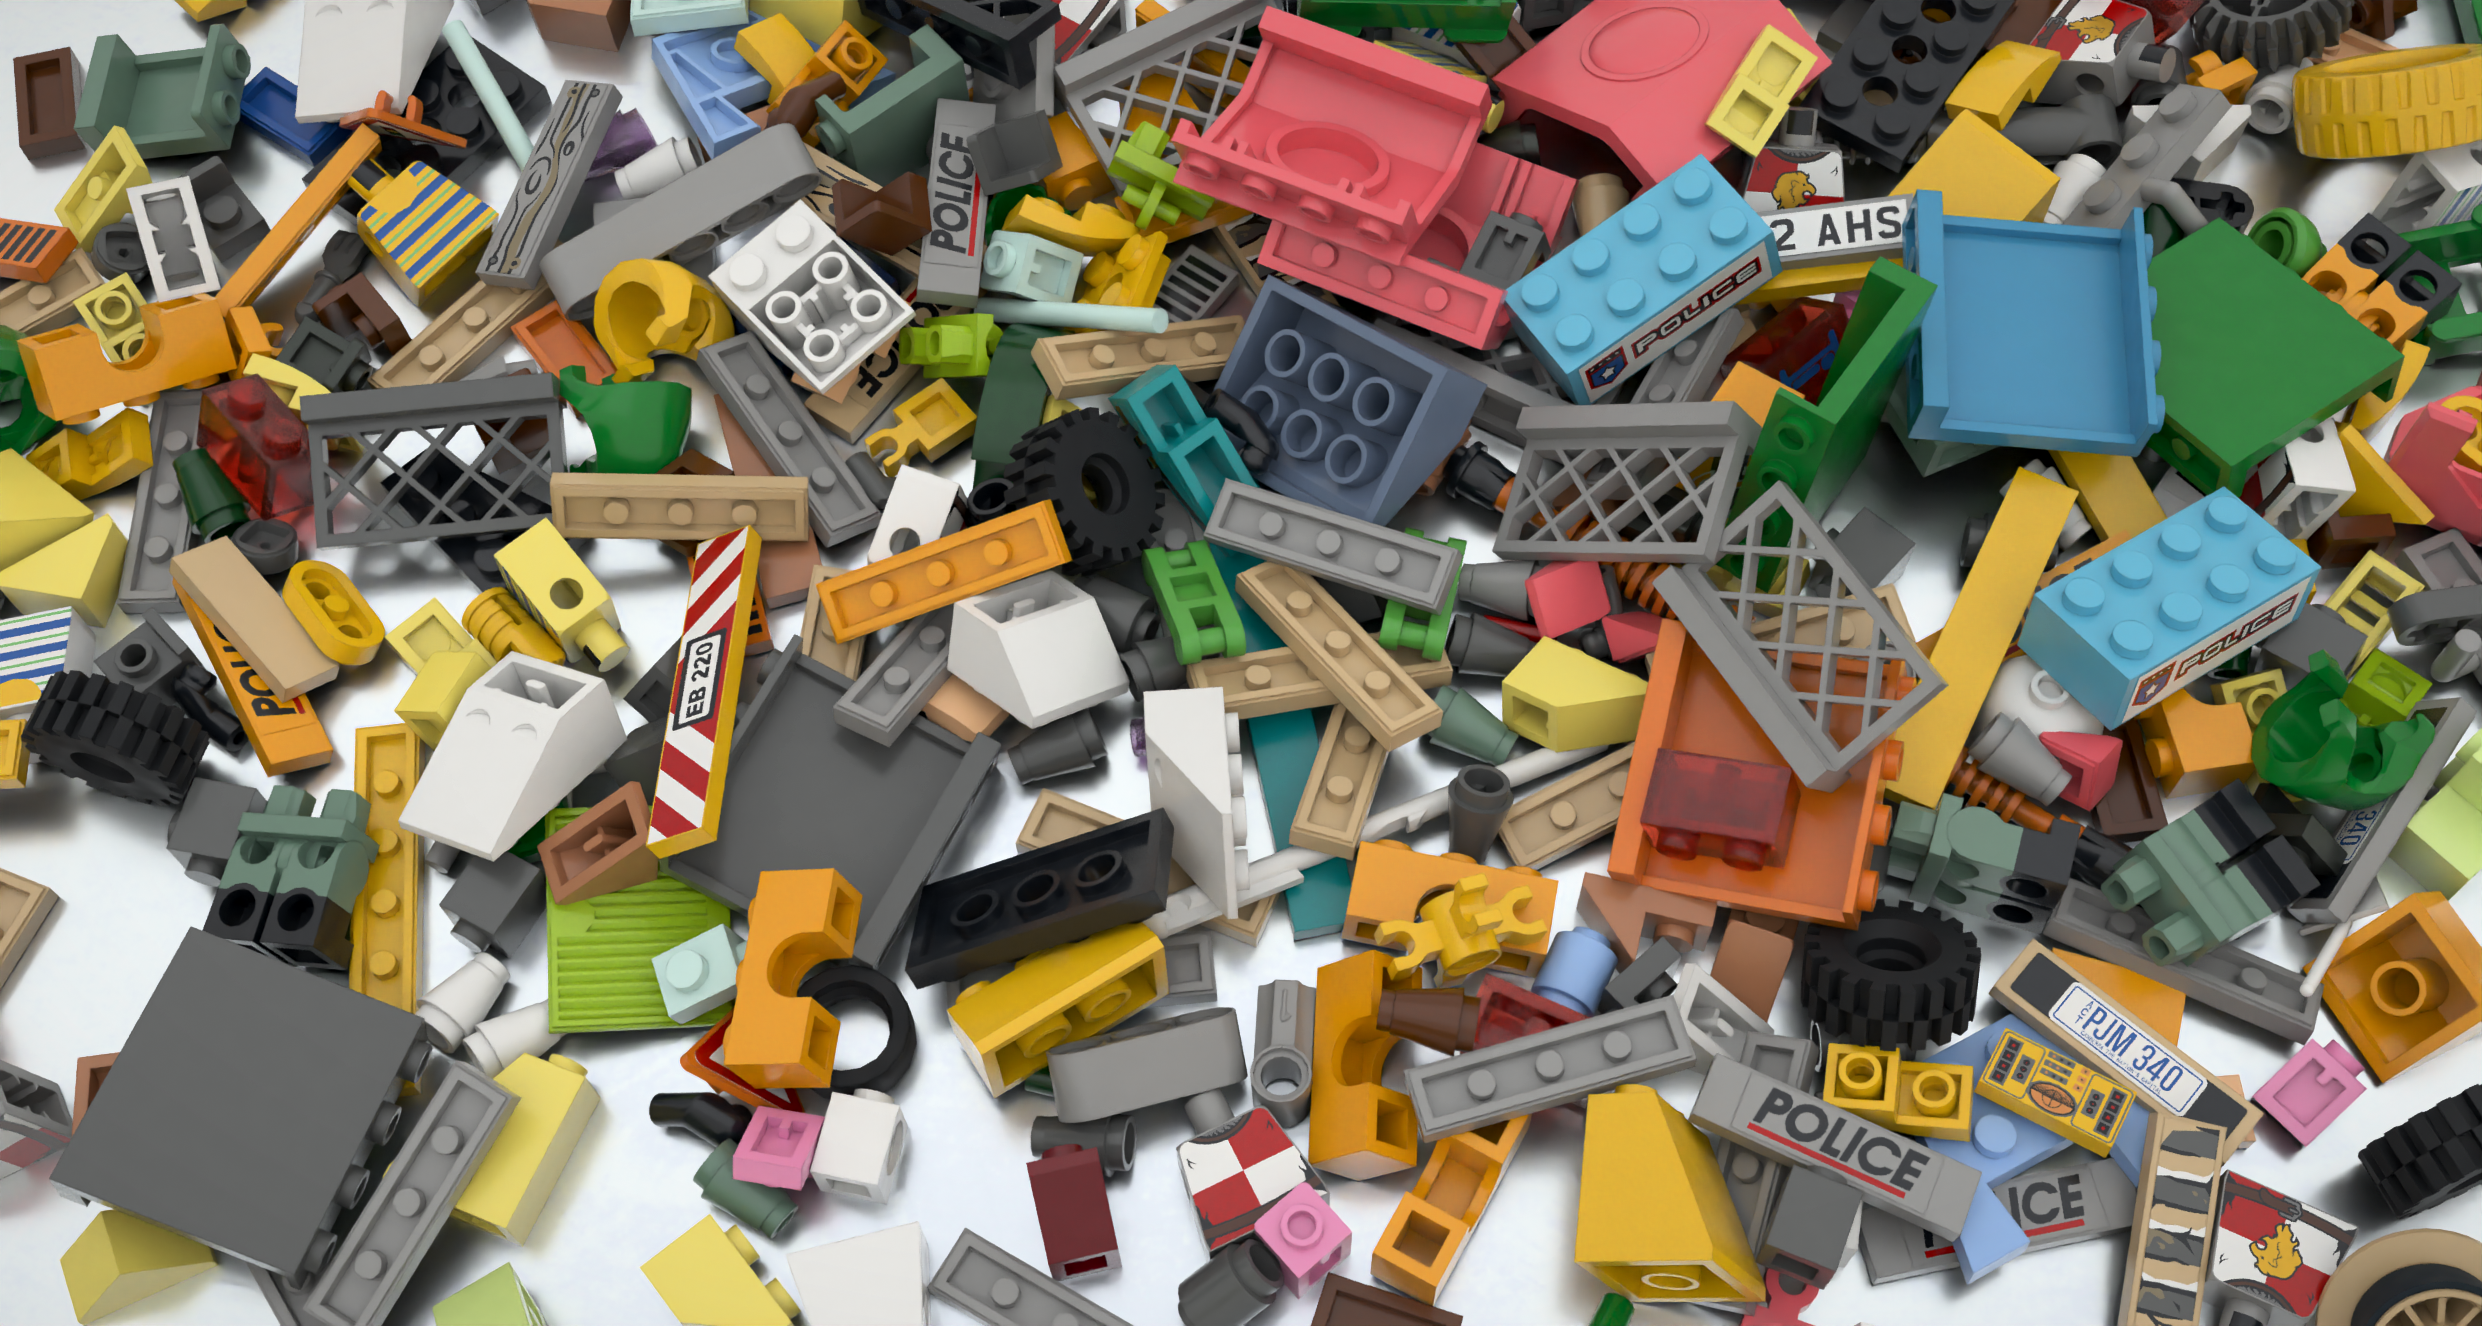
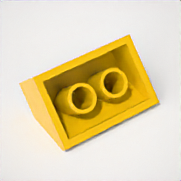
[947,922,1169,1099]

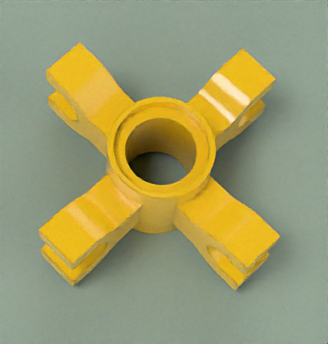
[1373,873,1548,988]

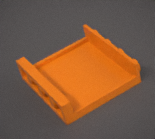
[1607,618,1917,931]

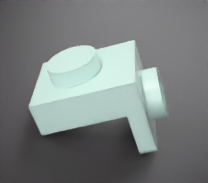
[651,923,748,1025]

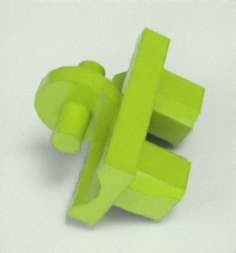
[1106,121,1215,231]
[899,313,1003,379]

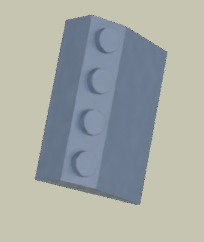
[1212,274,1488,527]

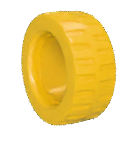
[2292,43,2482,159]

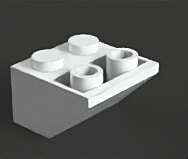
[947,570,1130,729]

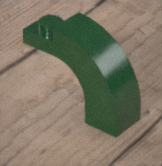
[971,322,1075,490]

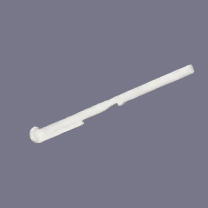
[1143,745,1608,939]

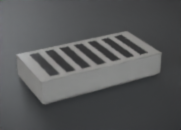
[1153,244,1239,323]

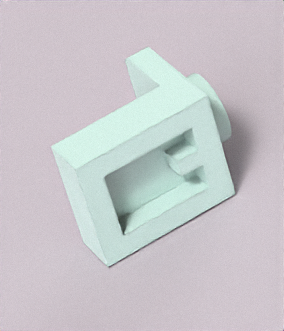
[980,230,1084,303]

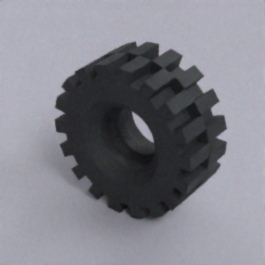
[1004,407,1165,577]
[21,670,210,806]
[1800,899,1981,1052]
[2358,1084,2482,1220]

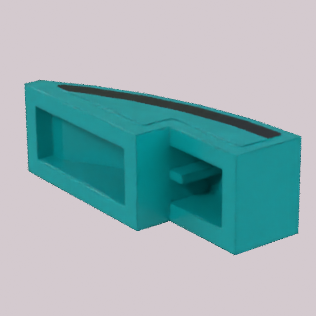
[1108,365,1258,558]

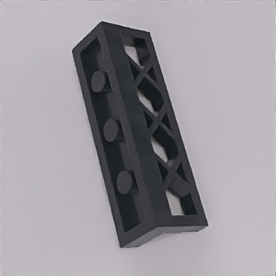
[858,0,1062,90]

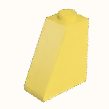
[0,448,94,571]
[382,1053,601,1247]

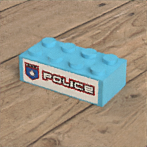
[1504,154,1783,405]
[2017,486,2321,731]

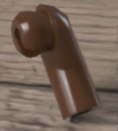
[767,71,847,138]

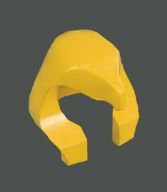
[594,258,735,384]

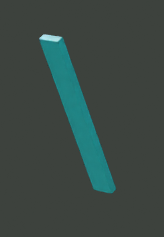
[1208,477,1352,940]

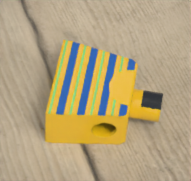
[347,159,499,307]

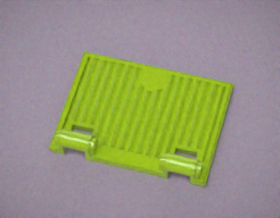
[545,806,735,1034]

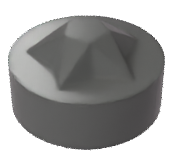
[91,223,150,283]
[232,518,299,575]

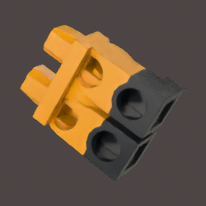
[2301,212,2462,351]

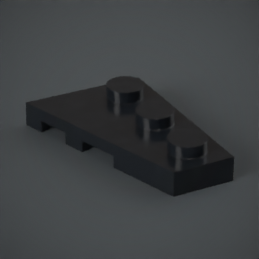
[380,449,592,594]

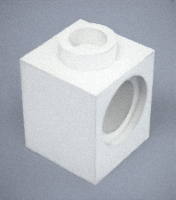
[810,1088,908,1204]

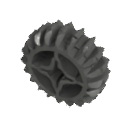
[2189,0,2354,73]

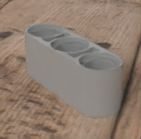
[1046,1007,1248,1123]

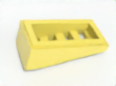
[2324,550,2425,681]

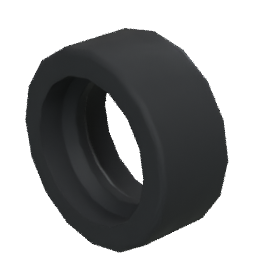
[797,965,917,1099]

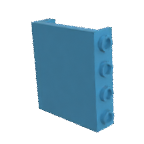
[1902,189,2165,457]

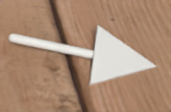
[2298,875,2390,997]

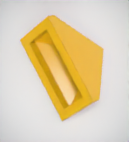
[2334,421,2435,525]

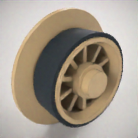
[2315,1228,2482,1326]

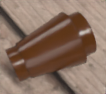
[1376,988,1481,1057]

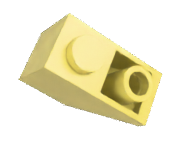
[1502,636,1648,752]
[639,1214,801,1326]

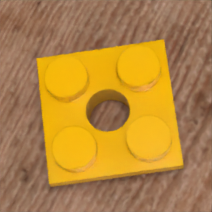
[1064,230,1171,334]

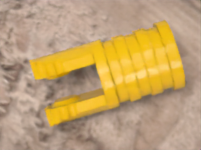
[461,587,566,666]

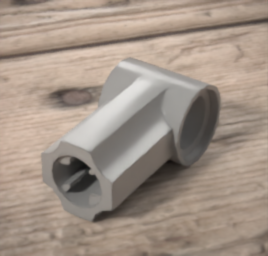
[1250,979,1316,1128]

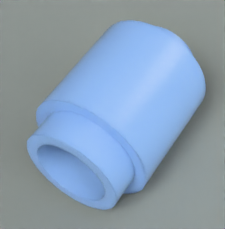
[1530,927,1618,1028]

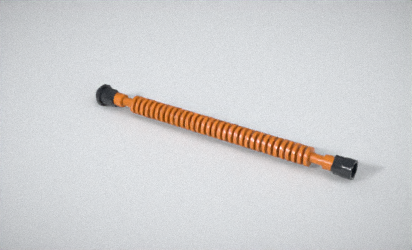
[1443,441,2133,890]

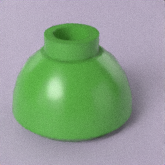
[2248,207,2327,278]

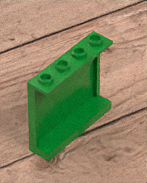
[2146,217,2405,497]
[1715,256,1938,593]

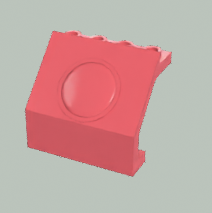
[1491,0,1832,201]
[1171,5,1492,266]
[1257,142,1580,350]

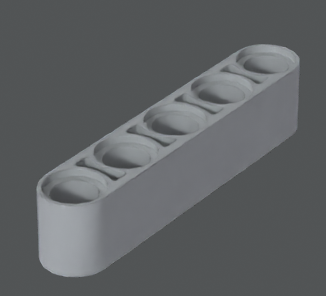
[539,123,822,321]

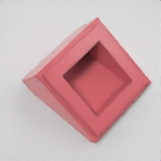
[1524,561,1611,639]
[1602,611,1671,663]
[2039,731,2123,811]

